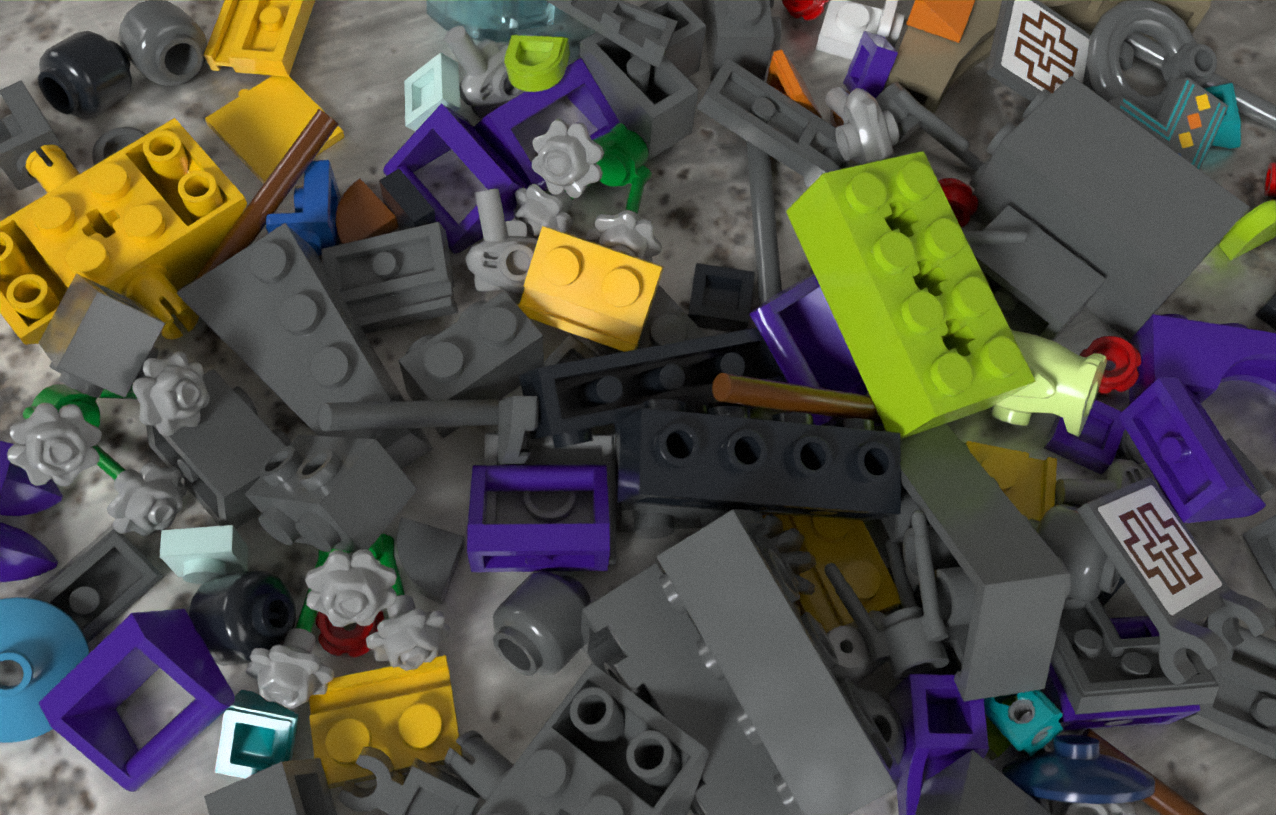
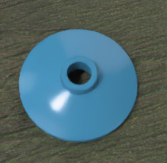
[0,597,90,743]

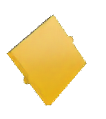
[205,75,345,184]

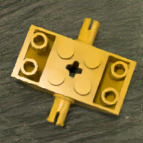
[0,118,247,345]

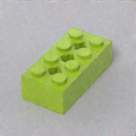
[786,151,1036,440]

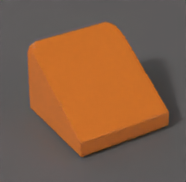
[906,0,975,43]
[766,49,822,118]

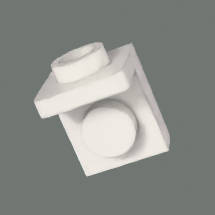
[815,0,905,60]

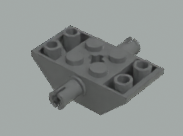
[444,663,709,815]

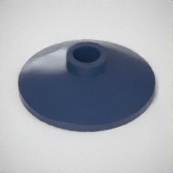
[1002,735,1155,804]

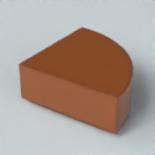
[336,178,398,244]

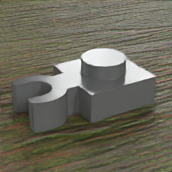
[337,747,480,815]

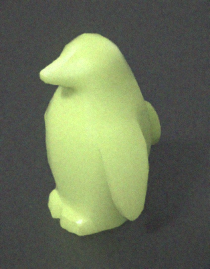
[991,331,1107,437]

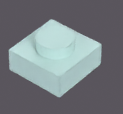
[404,52,461,131]
[160,525,248,584]

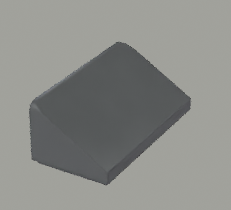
[27,525,163,643]

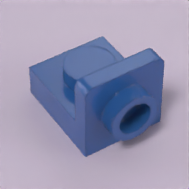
[266,160,340,256]

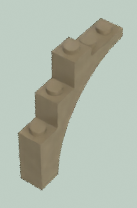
[882,0,1212,114]

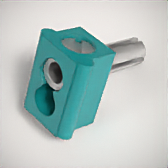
[984,690,1063,757]

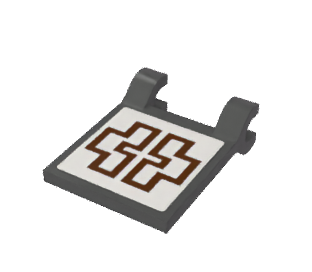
[986,0,1134,102]
[1077,476,1275,686]

